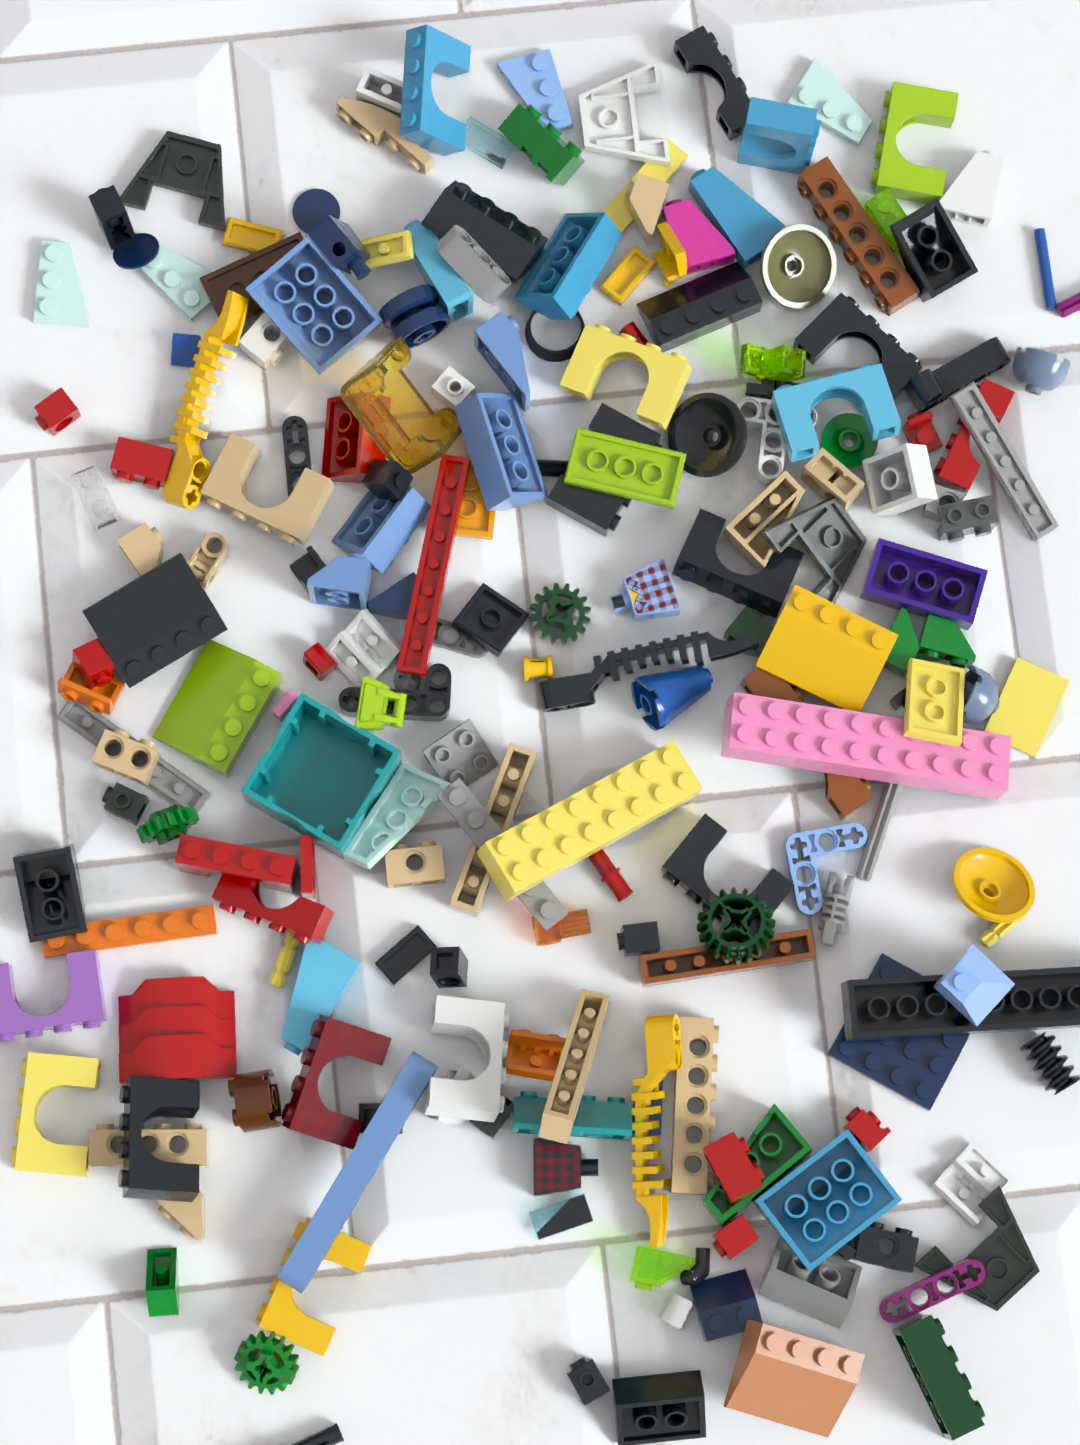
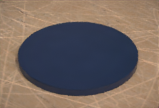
[292,189,340,233]
[113,233,160,269]

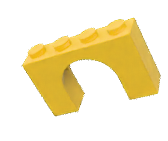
[256,1217,372,1356]

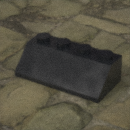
[421,180,548,284]
[636,262,763,353]

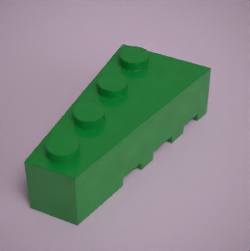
[703,1103,812,1227]

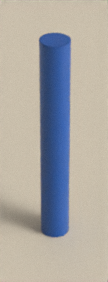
[1034,228,1057,311]

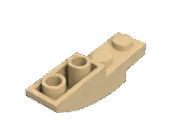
[336,98,433,175]

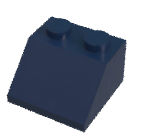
[689,1269,763,1342]

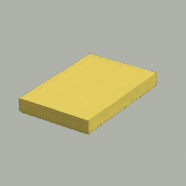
[984,657,1069,758]
[903,658,965,747]

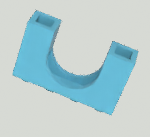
[771,363,901,462]

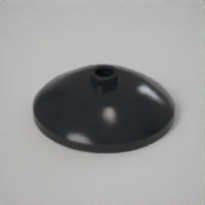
[668,393,747,478]

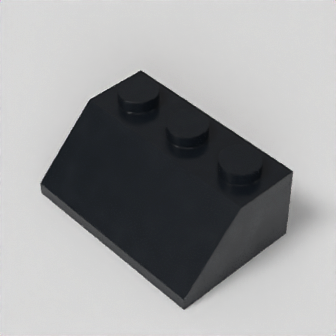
[612,1370,706,1445]

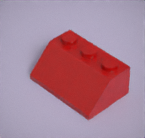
[321,390,390,483]

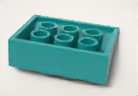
[512,1091,632,1140]

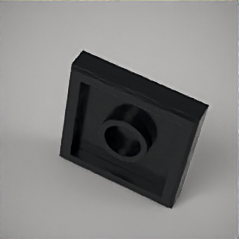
[451,583,530,657]

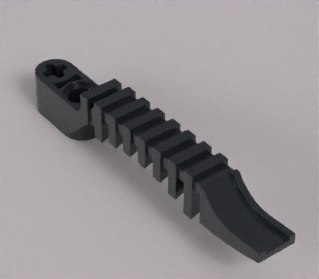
[538,631,759,712]

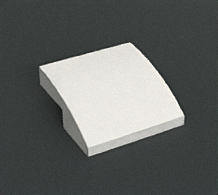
[325,609,401,687]
[931,1140,1016,1226]

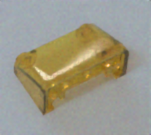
[340,336,462,474]

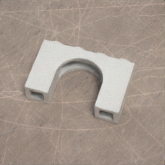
[425,995,509,1122]

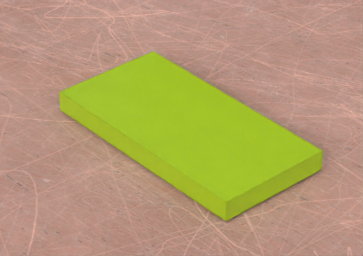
[563,428,687,509]

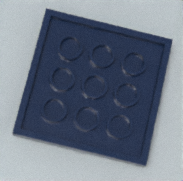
[827,953,970,1111]

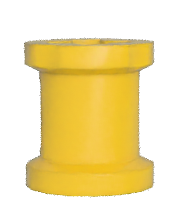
[523,655,553,681]

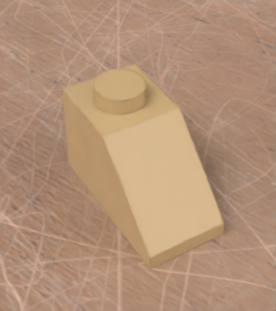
[625,173,669,243]
[117,522,164,576]

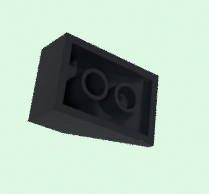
[890,198,978,302]
[13,844,88,943]

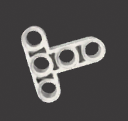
[737,397,818,486]

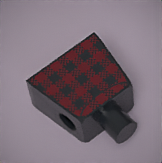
[533,1139,598,1196]

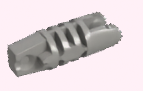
[818,871,855,947]

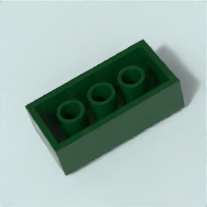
[892,1315,985,1441]

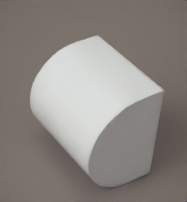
[660,1293,694,1330]

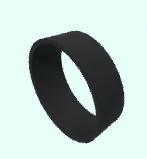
[525,310,585,362]

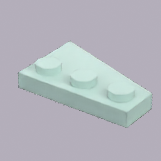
[787,57,873,146]

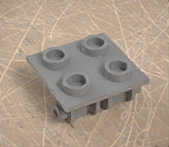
[422,718,499,786]

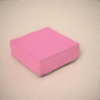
[272,689,298,722]

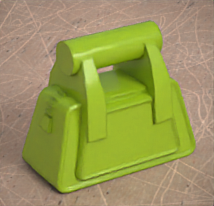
[355,676,407,732]

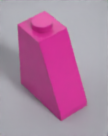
[661,199,736,276]

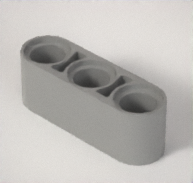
[435,225,511,304]

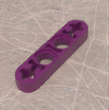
[879,1258,986,1323]

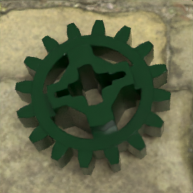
[529,583,591,645]

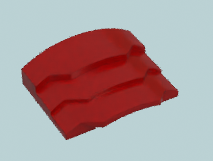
[118,976,237,1084]

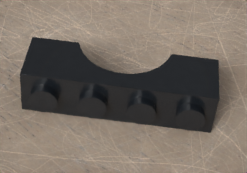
[673,26,750,141]

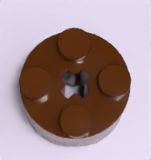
[228,1069,282,1133]

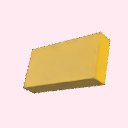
[222,217,283,253]
[599,246,656,306]

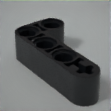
[905,337,1012,413]
[339,663,452,722]

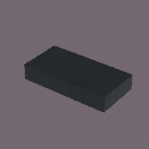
[375,925,437,985]

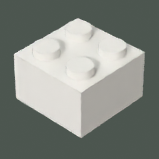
[862,443,938,516]

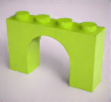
[870,82,959,204]

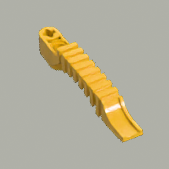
[163,290,249,510]
[631,1014,682,1248]

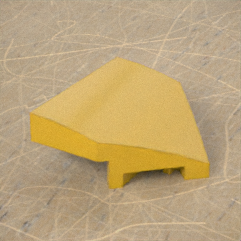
[652,221,687,287]

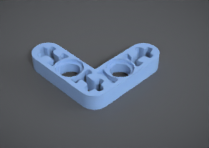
[785,823,867,916]

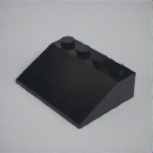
[82,552,228,688]

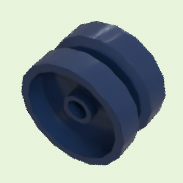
[379,284,451,351]

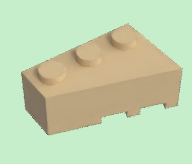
[722,470,805,572]

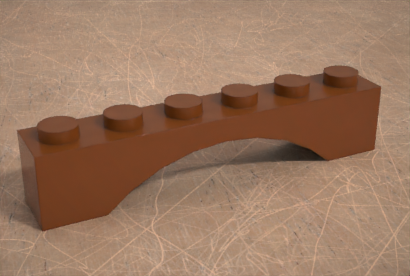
[741,668,873,820]

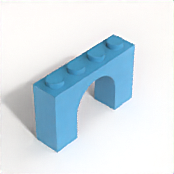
[400,24,471,156]
[737,97,821,174]

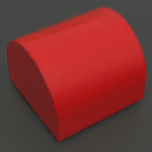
[303,643,338,681]

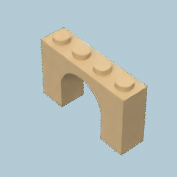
[200,433,335,545]

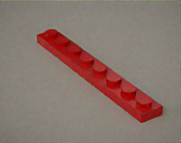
[396,454,471,677]

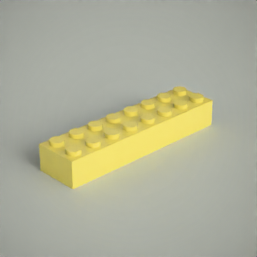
[476,740,703,902]

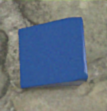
[171,333,202,368]

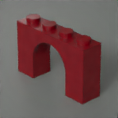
[281,1014,392,1150]

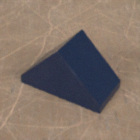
[367,572,416,620]

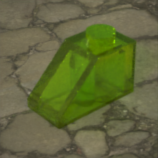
[629,1245,695,1291]

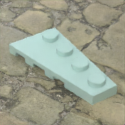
[343,762,451,870]

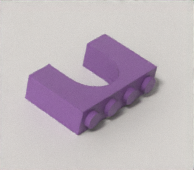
[0,949,107,1043]

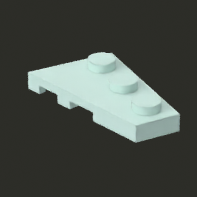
[33,240,90,328]
[139,245,212,322]

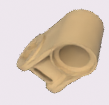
[187,532,229,589]

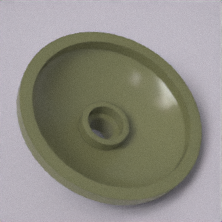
[760,224,837,308]

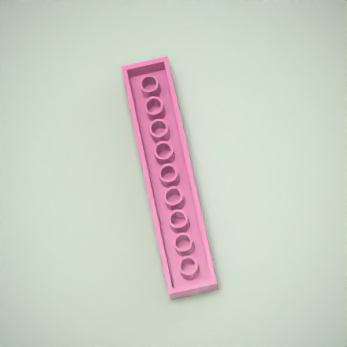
[721,692,1011,799]

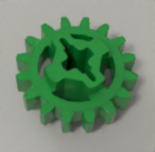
[136,805,200,845]
[234,1330,299,1395]

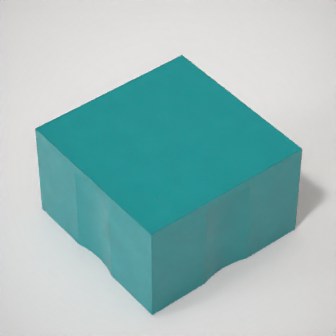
[241,692,402,859]

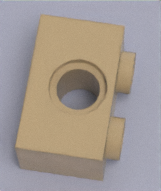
[385,841,445,888]

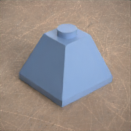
[933,944,1015,1027]

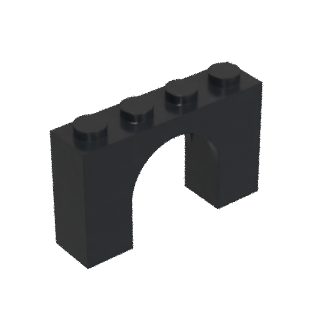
[793,293,923,400]
[547,403,662,537]
[672,508,804,618]
[661,813,795,937]
[118,1076,200,1202]

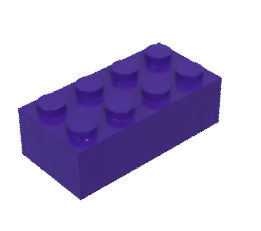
[860,538,988,630]

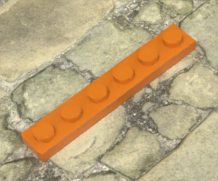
[42,905,218,958]

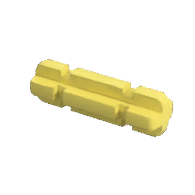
[979,912,1029,948]
[269,932,301,988]

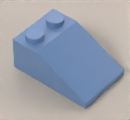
[475,311,530,411]

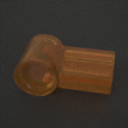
[531,909,591,946]

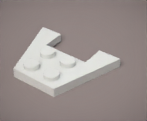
[579,61,670,167]

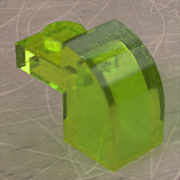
[739,343,806,382]

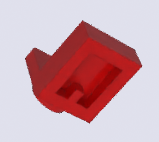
[902,411,943,453]

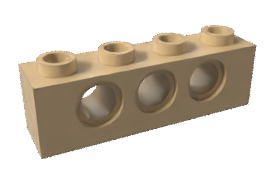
[88,1124,209,1166]

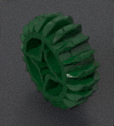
[696,887,775,965]

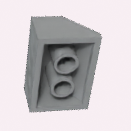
[758,1237,862,1329]

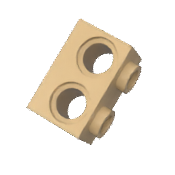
[800,447,865,510]
[91,728,161,786]

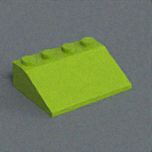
[152,640,283,778]

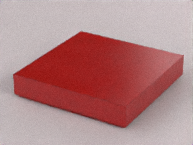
[300,835,315,900]

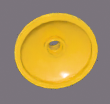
[952,847,1035,923]

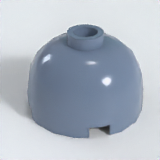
[1012,347,1071,395]
[963,665,1000,724]

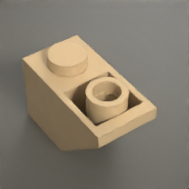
[156,1191,205,1241]

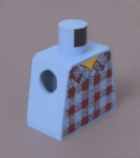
[610,559,681,621]

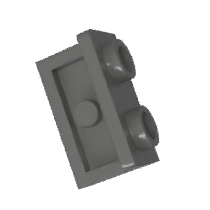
[937,495,999,543]

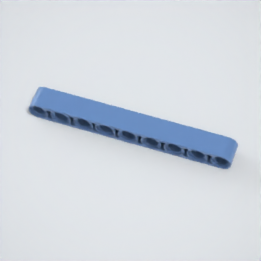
[276,1051,438,1294]

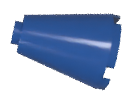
[631,665,713,731]

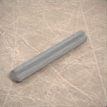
[856,782,901,881]

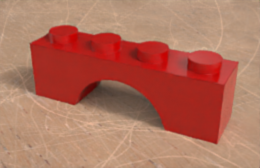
[934,378,1015,497]
[211,873,334,945]

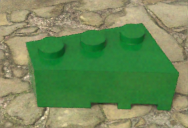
[498,103,585,186]

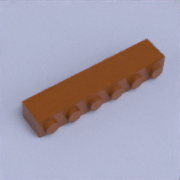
[638,929,816,988]

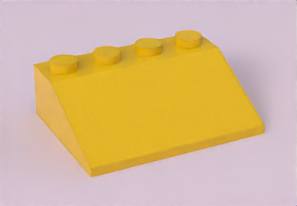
[755,584,899,712]

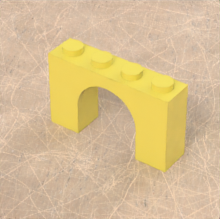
[559,324,692,430]
[11,1052,102,1177]

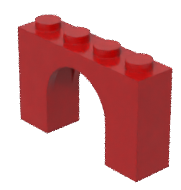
[175,834,299,894]

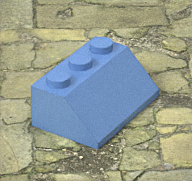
[332,486,431,574]
[307,553,372,611]

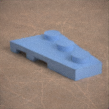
[497,49,573,131]

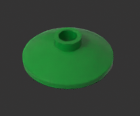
[821,413,878,468]

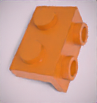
[58,663,125,715]
[505,1029,566,1082]

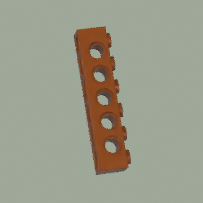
[797,156,920,316]

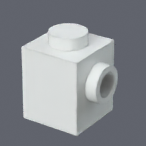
[431,366,475,413]

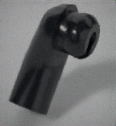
[680,1247,710,1287]

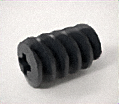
[1020,1030,1080,1096]

